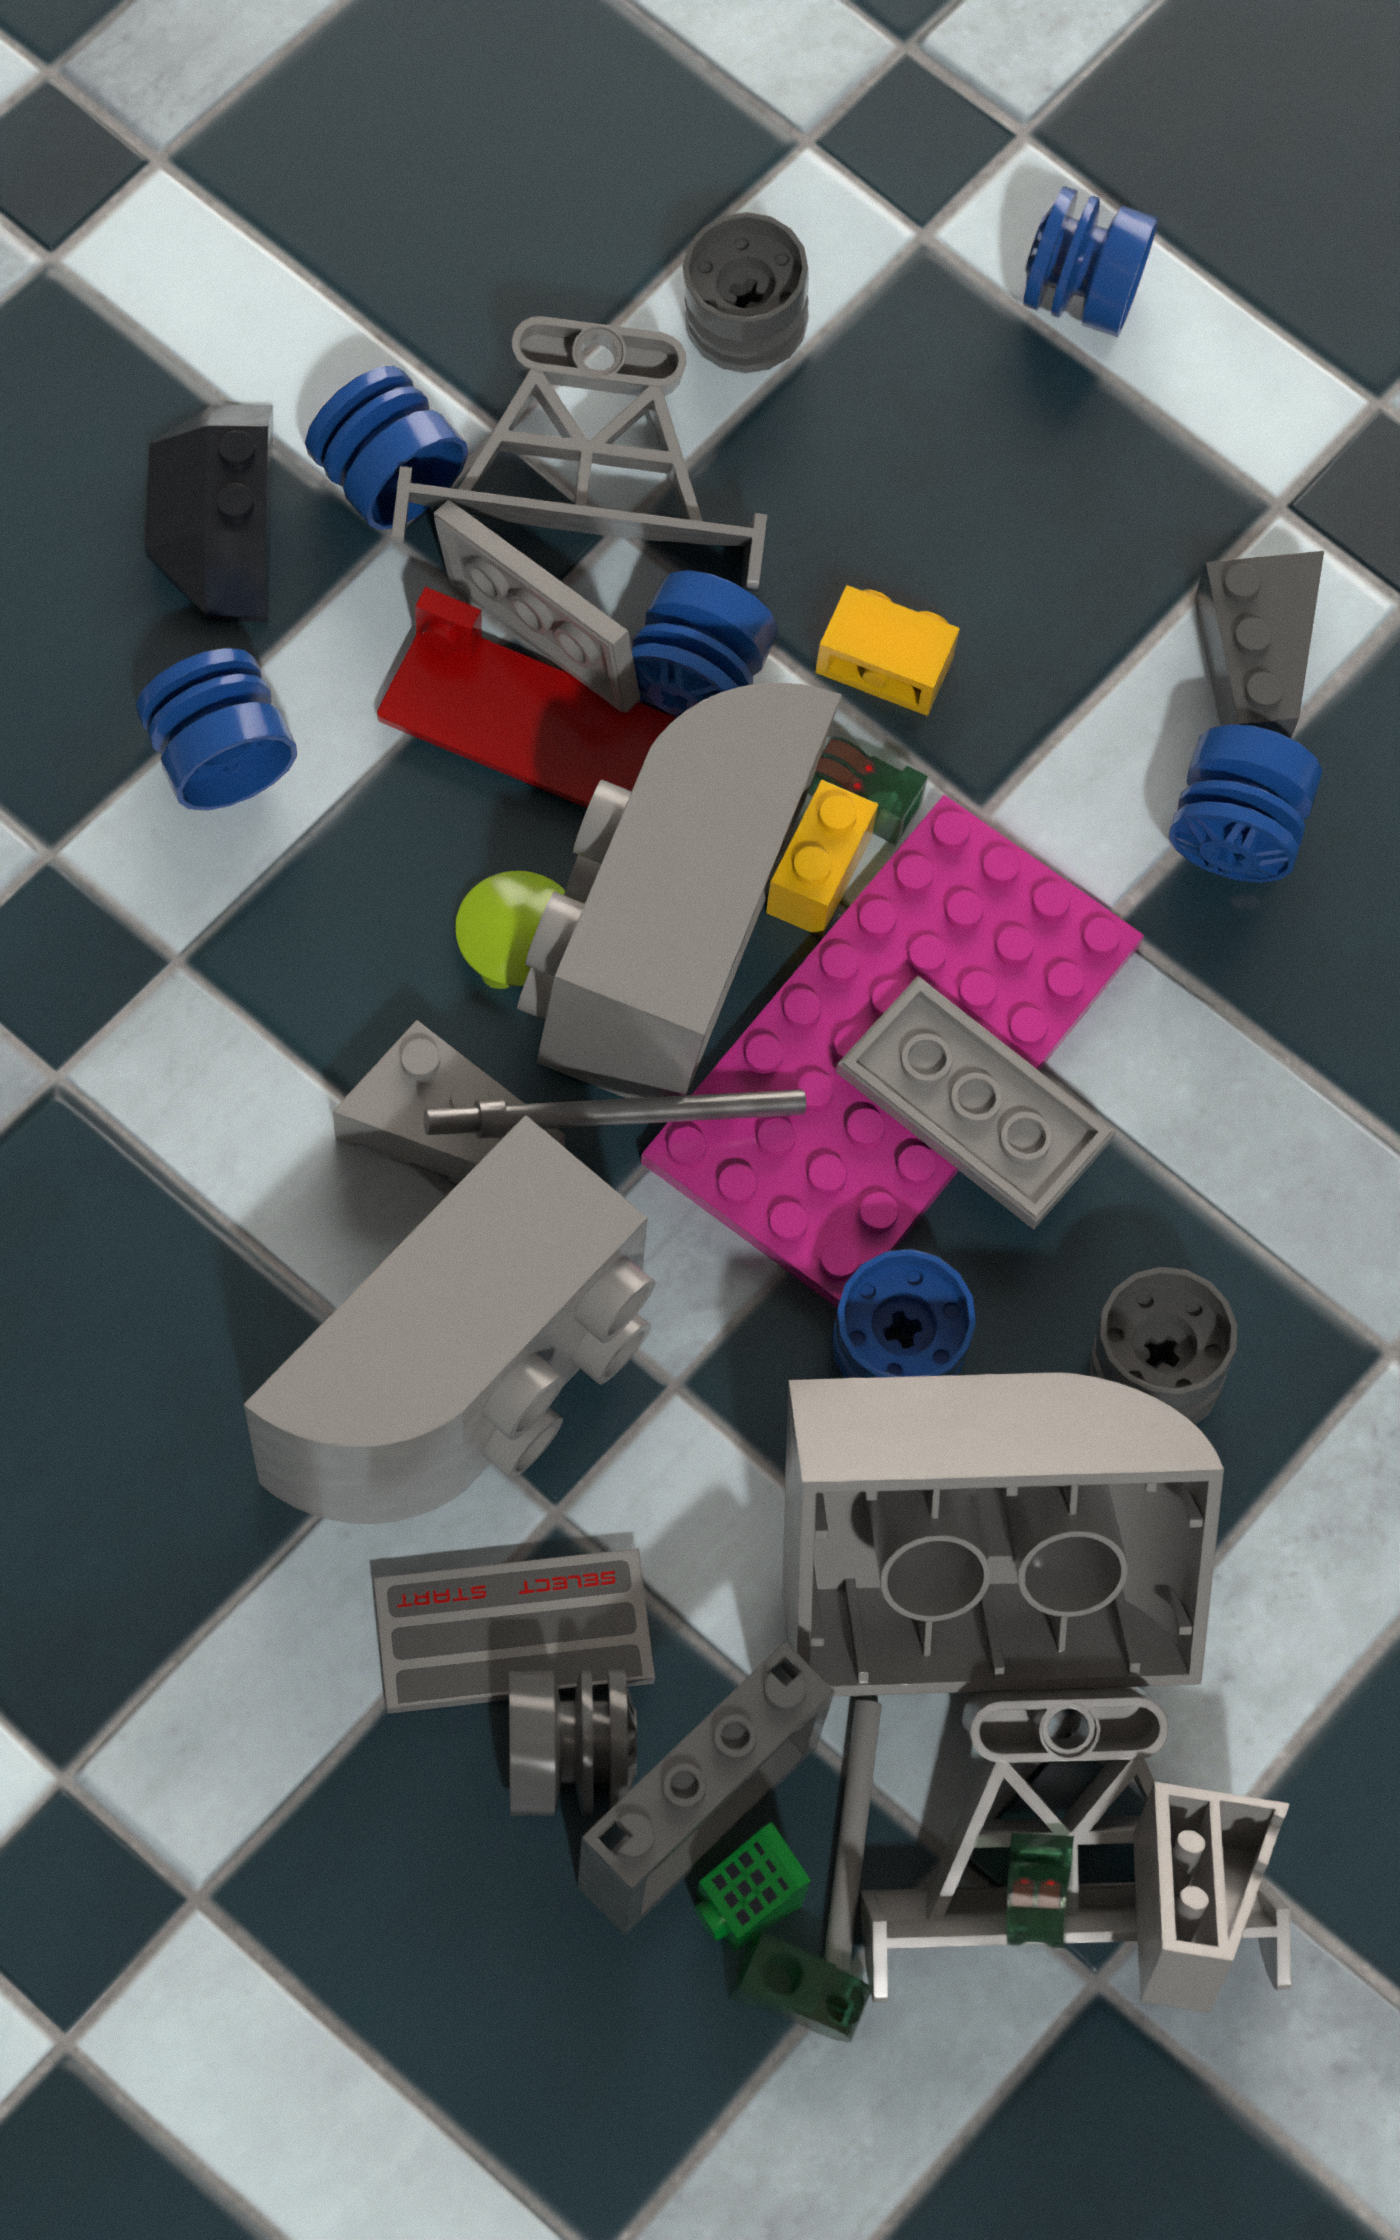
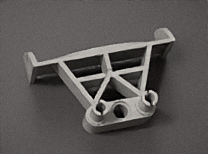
[391,316,767,590]
[860,1687,1291,2003]

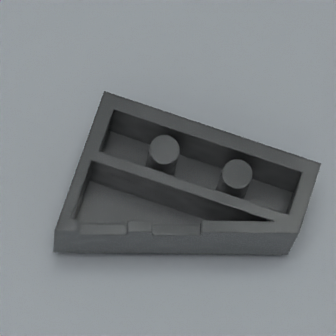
[1194,551,1324,739]

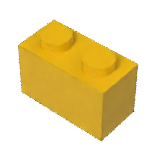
[815,585,960,716]
[766,780,878,938]

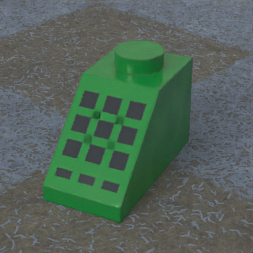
[694,1822,811,1951]

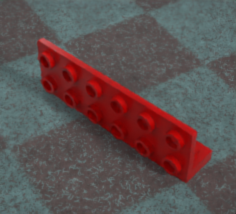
[377,586,676,808]

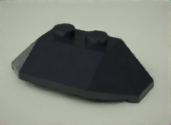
[145,405,273,622]

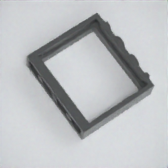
[577,1641,835,1935]

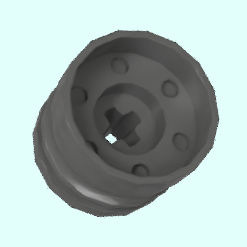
[683,212,809,373]
[1088,1267,1238,1425]
[509,1670,637,1816]

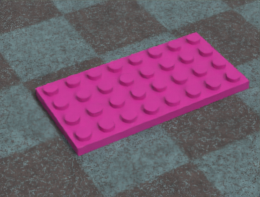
[641,794,1144,1308]

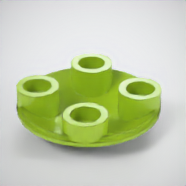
[455,871,565,989]

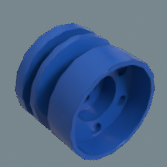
[1023,186,1159,338]
[305,365,468,530]
[632,570,778,718]
[136,648,297,811]
[1169,724,1323,883]
[832,1249,976,1378]

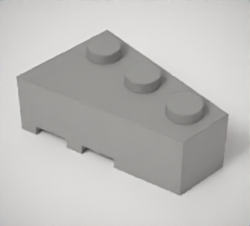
[333,1020,565,1184]
[1133,1781,1289,2013]

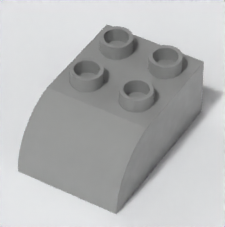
[517,683,841,1098]
[244,1115,655,1524]
[782,1372,1224,1697]

